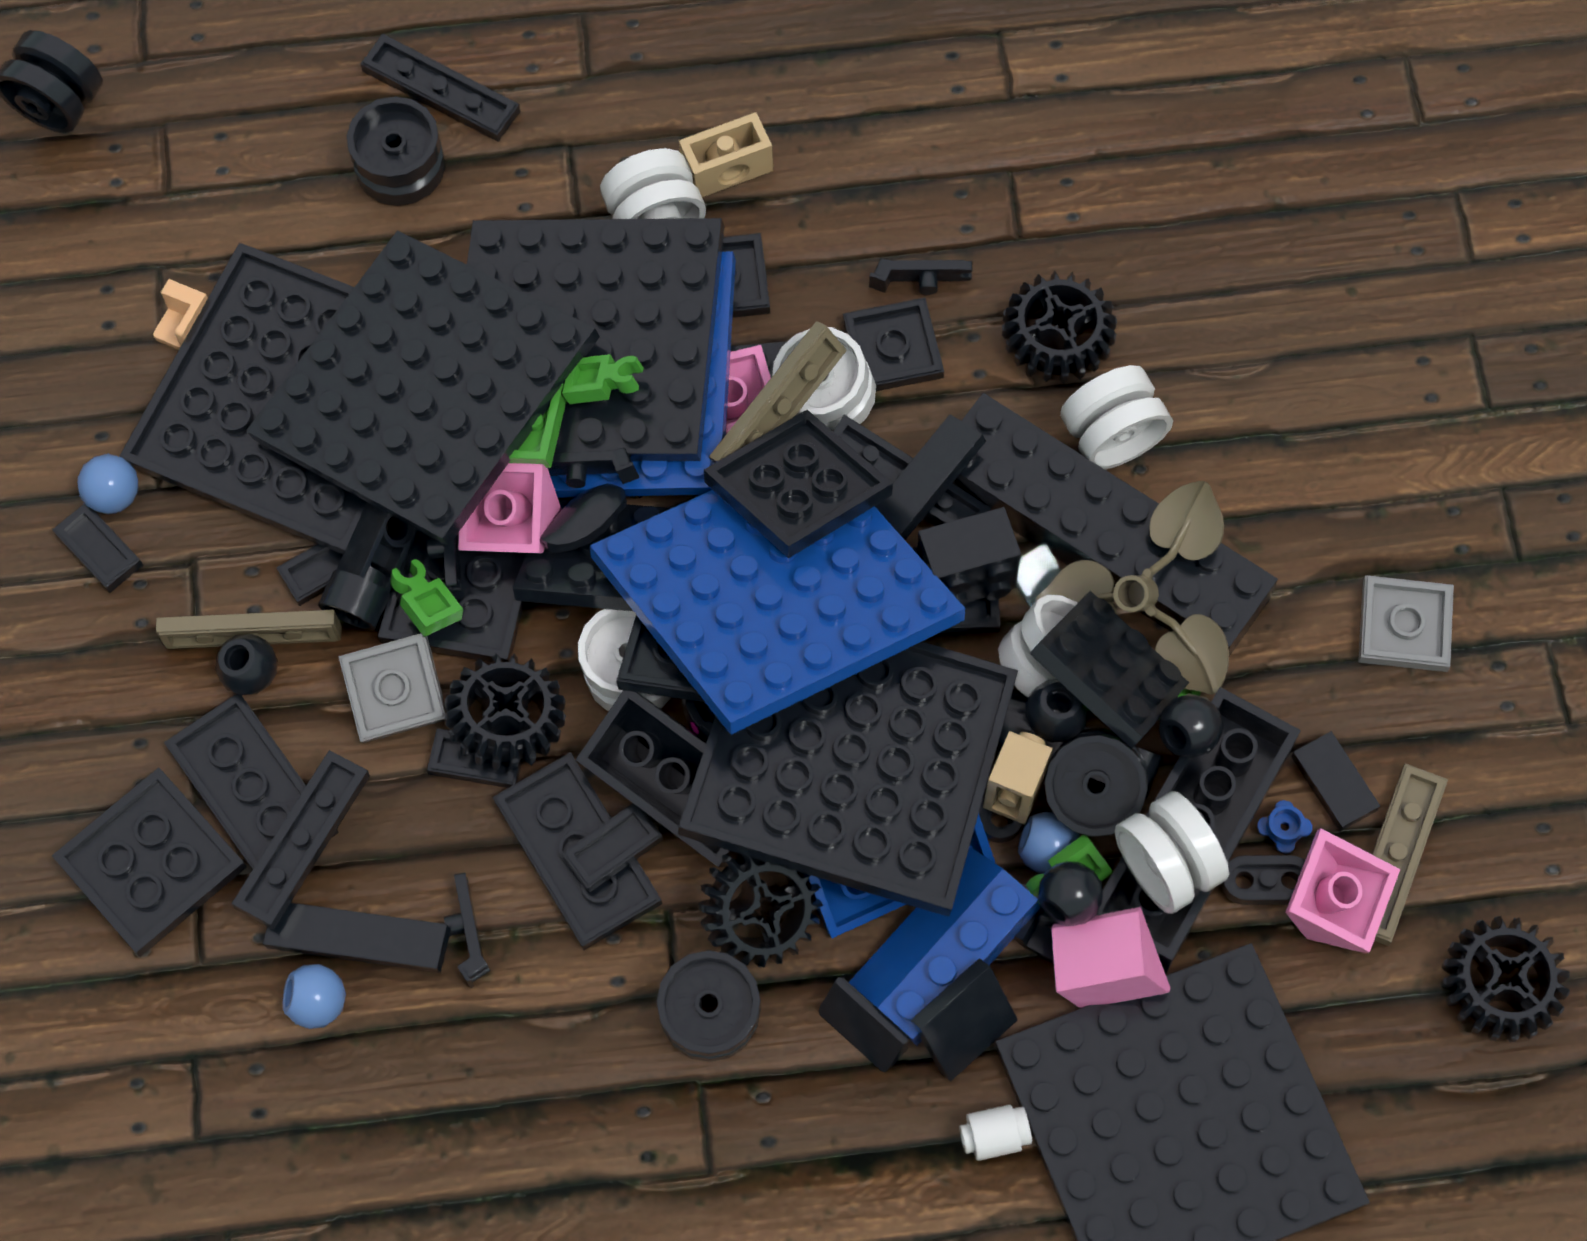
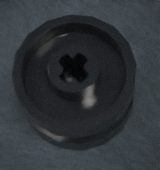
[0,30,103,134]
[346,96,446,206]
[1045,728,1148,837]
[657,950,761,1062]

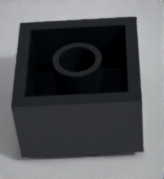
[917,507,1021,607]

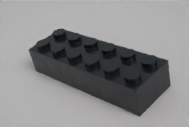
[1096,687,1301,974]

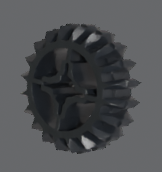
[1002,271,1117,384]
[445,653,566,771]
[697,853,823,968]
[1441,916,1570,1043]

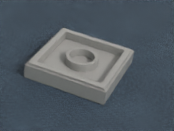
[1358,575,1454,672]
[338,633,447,743]

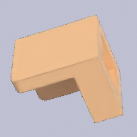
[153,279,208,350]

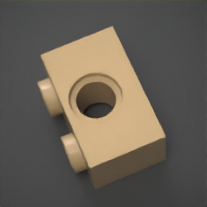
[679,112,773,197]
[983,731,1053,825]

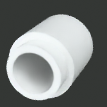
[959,1104,1032,1161]

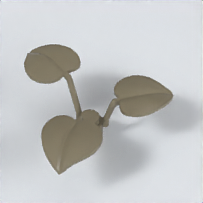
[1035,481,1229,695]

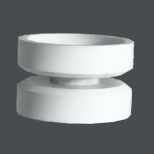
[600,148,706,219]
[772,327,876,431]
[1060,365,1173,469]
[998,595,1077,697]
[578,609,672,712]
[1114,791,1229,914]

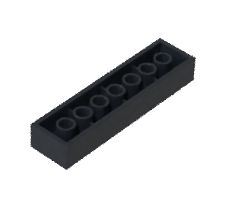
[953,393,1278,657]

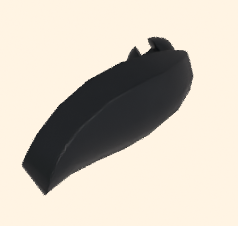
[541,483,627,553]

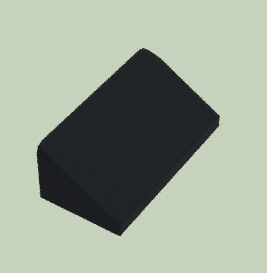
[819,977,909,1073]

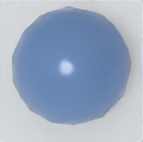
[77,454,138,514]
[1018,812,1080,874]
[283,964,346,1029]

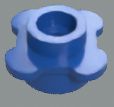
[1257,800,1312,854]

